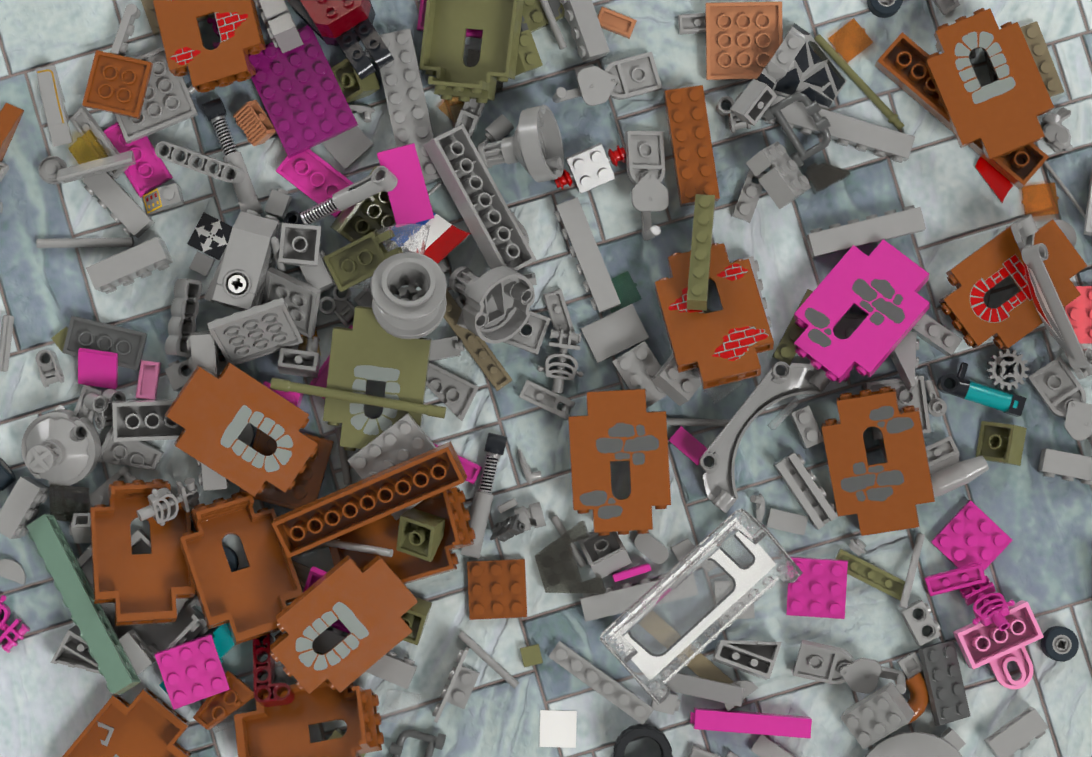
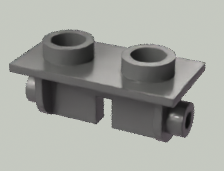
[490,514,525,542]

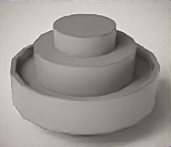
[38,156,67,185]

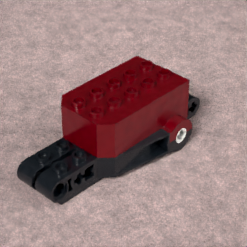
[287,0,394,80]

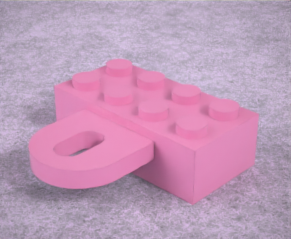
[953,600,1044,689]

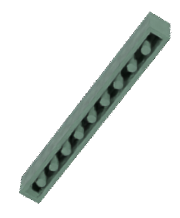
[26,514,141,694]

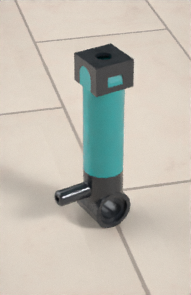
[937,362,1027,417]

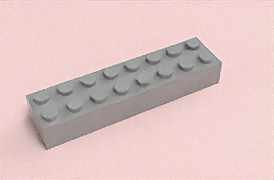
[379,28,442,184]
[423,124,537,271]
[187,331,230,491]

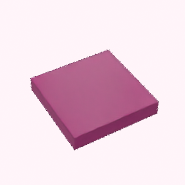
[78,348,118,389]

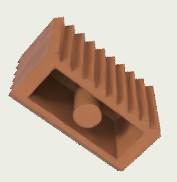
[233,100,276,146]

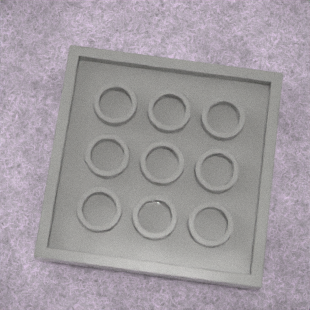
[115,47,198,144]
[207,298,303,365]
[347,413,436,520]

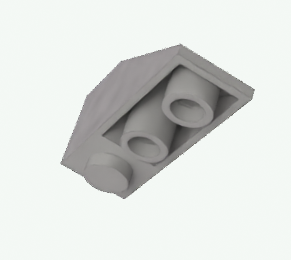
[890,331,919,393]

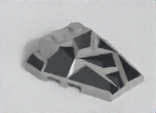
[756,23,847,110]

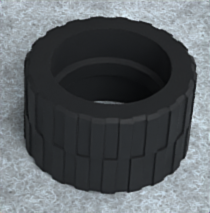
[613,723,673,757]

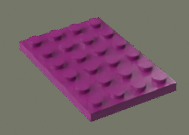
[248,25,358,158]

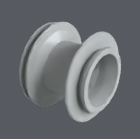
[371,252,447,339]

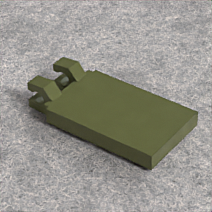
[323,229,403,292]

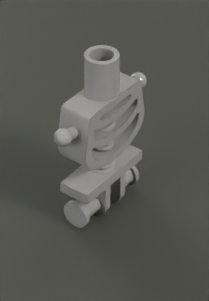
[537,329,583,393]
[136,477,200,526]

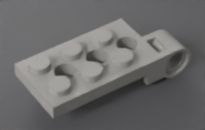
[457,306,551,355]

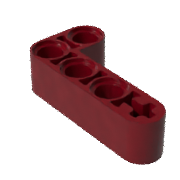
[253,634,295,707]

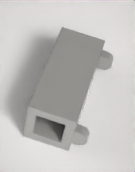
[429,336,464,362]

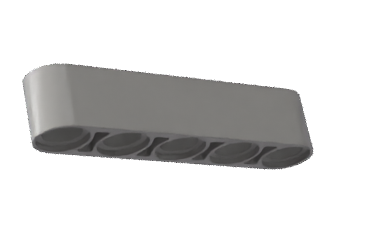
[155,141,245,184]

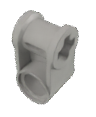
[36,350,64,388]

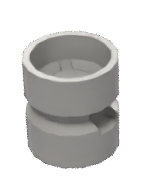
[514,502,546,531]

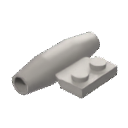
[926,436,989,497]

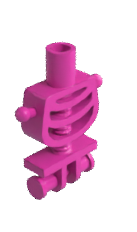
[959,576,1015,631]
[0,595,30,653]

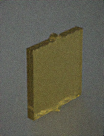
[68,130,108,164]

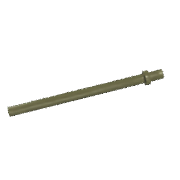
[814,34,905,130]

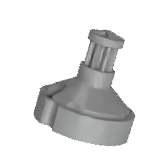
[478,105,564,183]
[449,266,535,344]
[21,409,101,487]

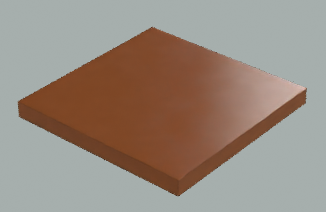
[239,429,334,510]

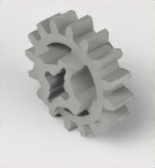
[986,349,1029,391]

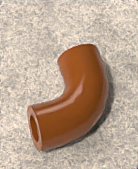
[905,672,929,725]

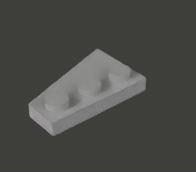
[426,362,479,421]

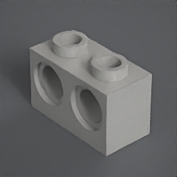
[899,600,941,646]

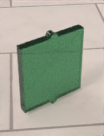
[610,271,642,313]

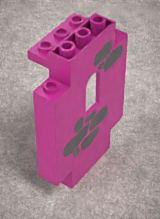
[794,239,930,383]

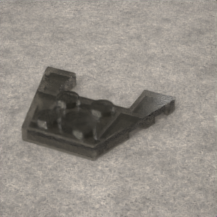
[534,521,607,594]

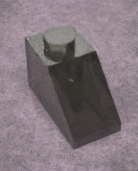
[804,163,850,194]

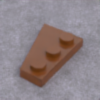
[193,671,254,730]

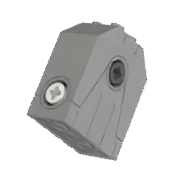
[212,210,282,311]

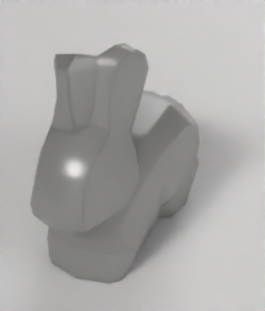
[1042,107,1073,153]

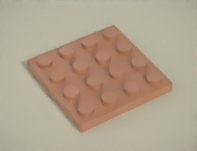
[705,1,783,80]

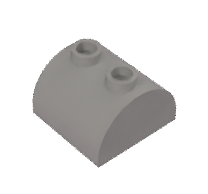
[278,223,321,267]

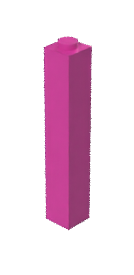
[690,707,812,738]

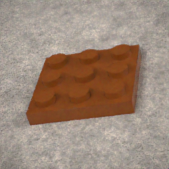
[82,50,153,119]
[467,559,527,620]

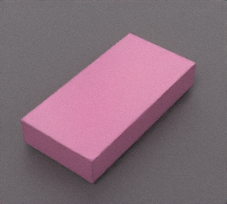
[136,360,161,400]

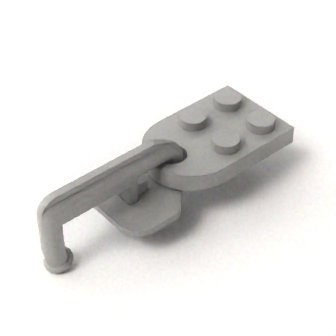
[552,52,662,106]
[625,131,669,241]
[1027,356,1092,445]
[793,640,906,694]

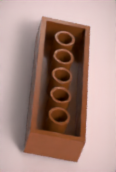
[664,85,720,207]

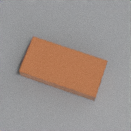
[597,7,637,39]

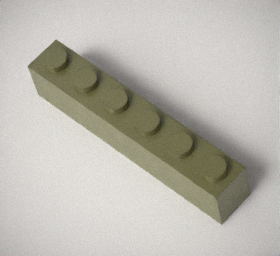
[687,194,715,311]

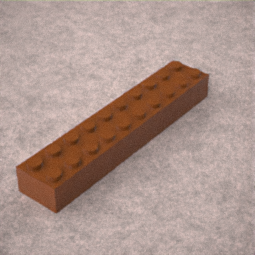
[874,32,1049,189]
[271,441,467,558]

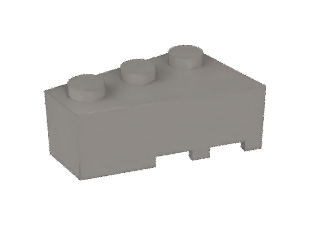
[50,625,100,674]
[712,640,782,680]

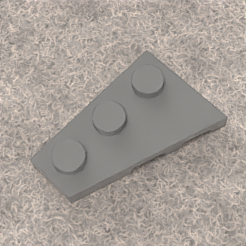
[98,427,164,470]

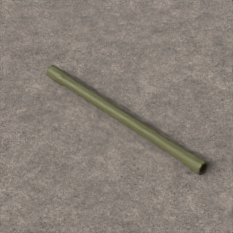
[270,378,446,419]

